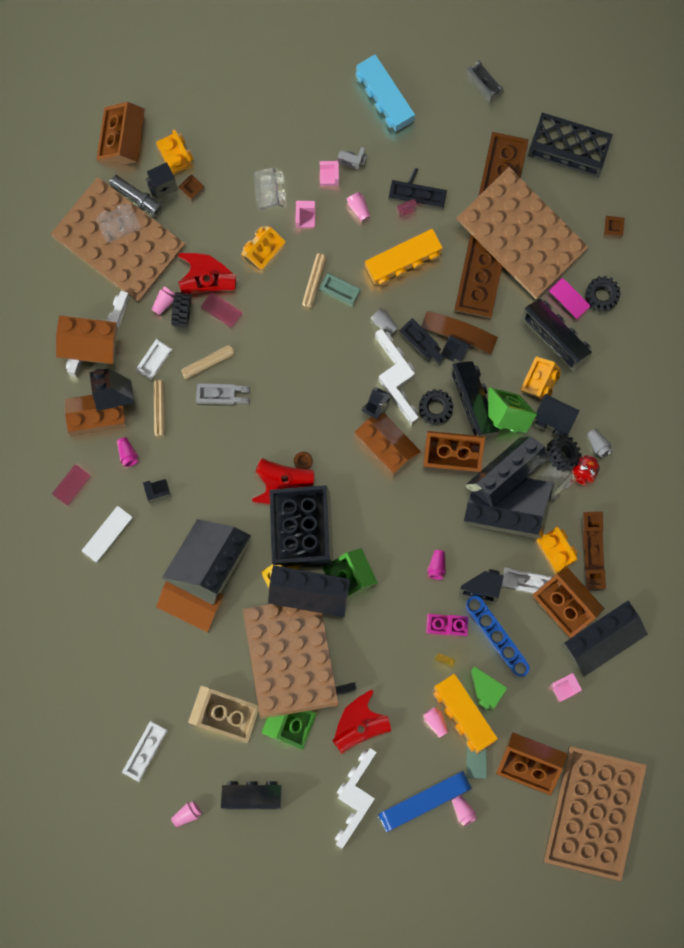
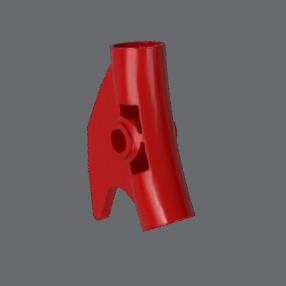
[178,253,236,295]
[252,458,314,504]
[332,690,391,754]

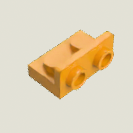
[156,129,194,175]
[241,226,286,270]
[520,356,561,401]
[536,526,578,573]

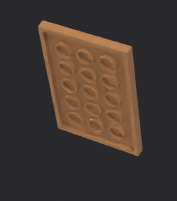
[456,167,588,299]
[50,177,186,303]
[243,604,338,719]
[544,746,647,881]

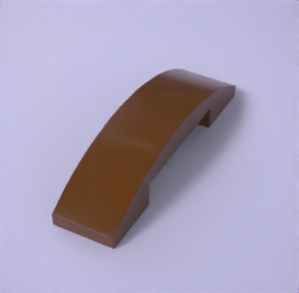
[421,311,498,355]
[583,511,606,589]

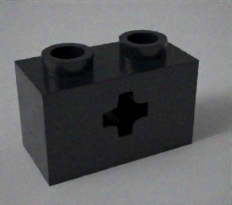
[146,162,178,199]

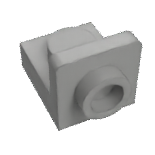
[338,147,367,170]

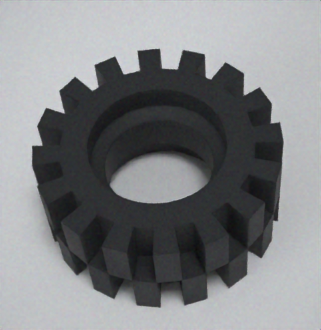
[585,276,621,312]
[171,292,192,328]
[419,389,454,425]
[546,434,582,472]

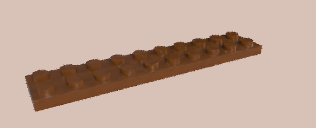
[454,132,529,319]

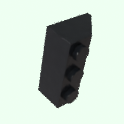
[221,781,282,810]

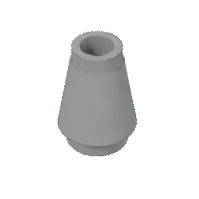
[370,307,398,335]
[587,429,613,458]

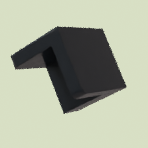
[441,335,469,363]
[361,387,392,419]
[142,479,171,504]

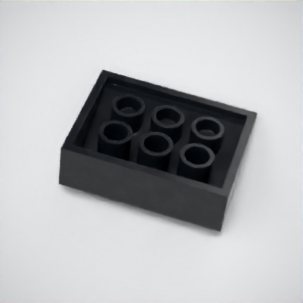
[464,472,554,539]
[269,485,333,567]
[162,519,251,605]

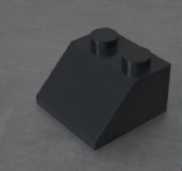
[89,368,135,411]
[533,394,580,437]
[459,569,504,603]

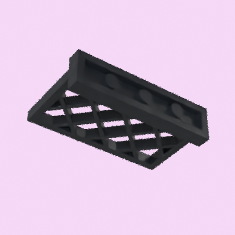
[528,112,613,177]

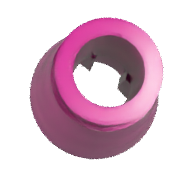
[117,437,139,467]
[427,550,446,580]

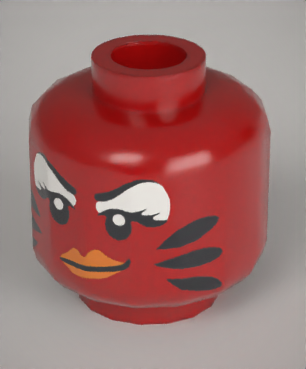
[572,455,600,485]

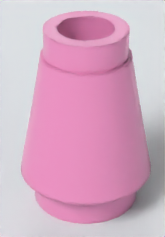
[347,192,371,221]
[151,286,175,316]
[423,707,449,737]
[452,795,477,826]
[171,801,202,828]

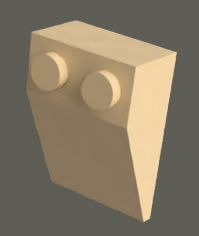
[188,686,259,743]

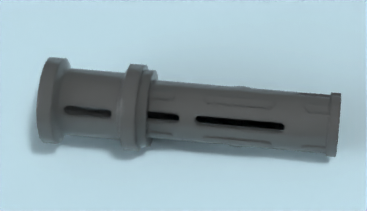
[109,174,163,217]

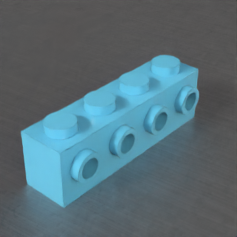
[355,54,415,132]

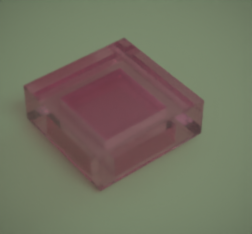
[397,199,417,217]

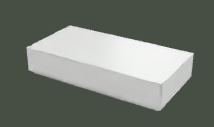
[135,339,173,381]

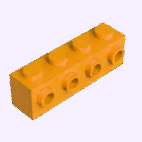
[365,228,443,285]
[433,673,498,754]

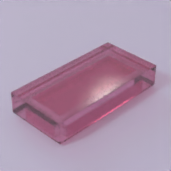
[201,292,242,329]
[52,464,91,506]

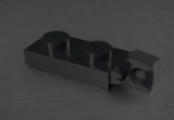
[399,318,444,365]

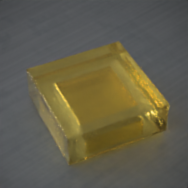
[434,653,455,668]

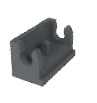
[466,60,504,103]

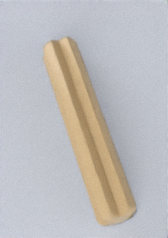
[302,253,326,308]
[181,345,234,379]
[153,380,165,436]

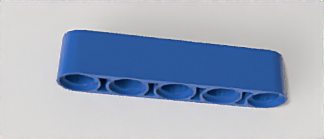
[466,596,530,678]
[378,771,472,832]

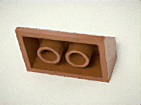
[96,102,145,164]
[56,315,118,364]
[65,395,127,436]
[354,413,421,477]
[423,431,485,472]
[532,565,605,638]
[156,581,225,633]
[496,732,567,796]

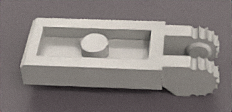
[196,383,250,405]

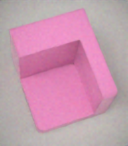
[320,161,339,186]
[296,201,315,228]
[551,673,582,702]

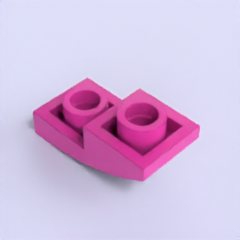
[548,278,590,319]
[426,614,469,636]

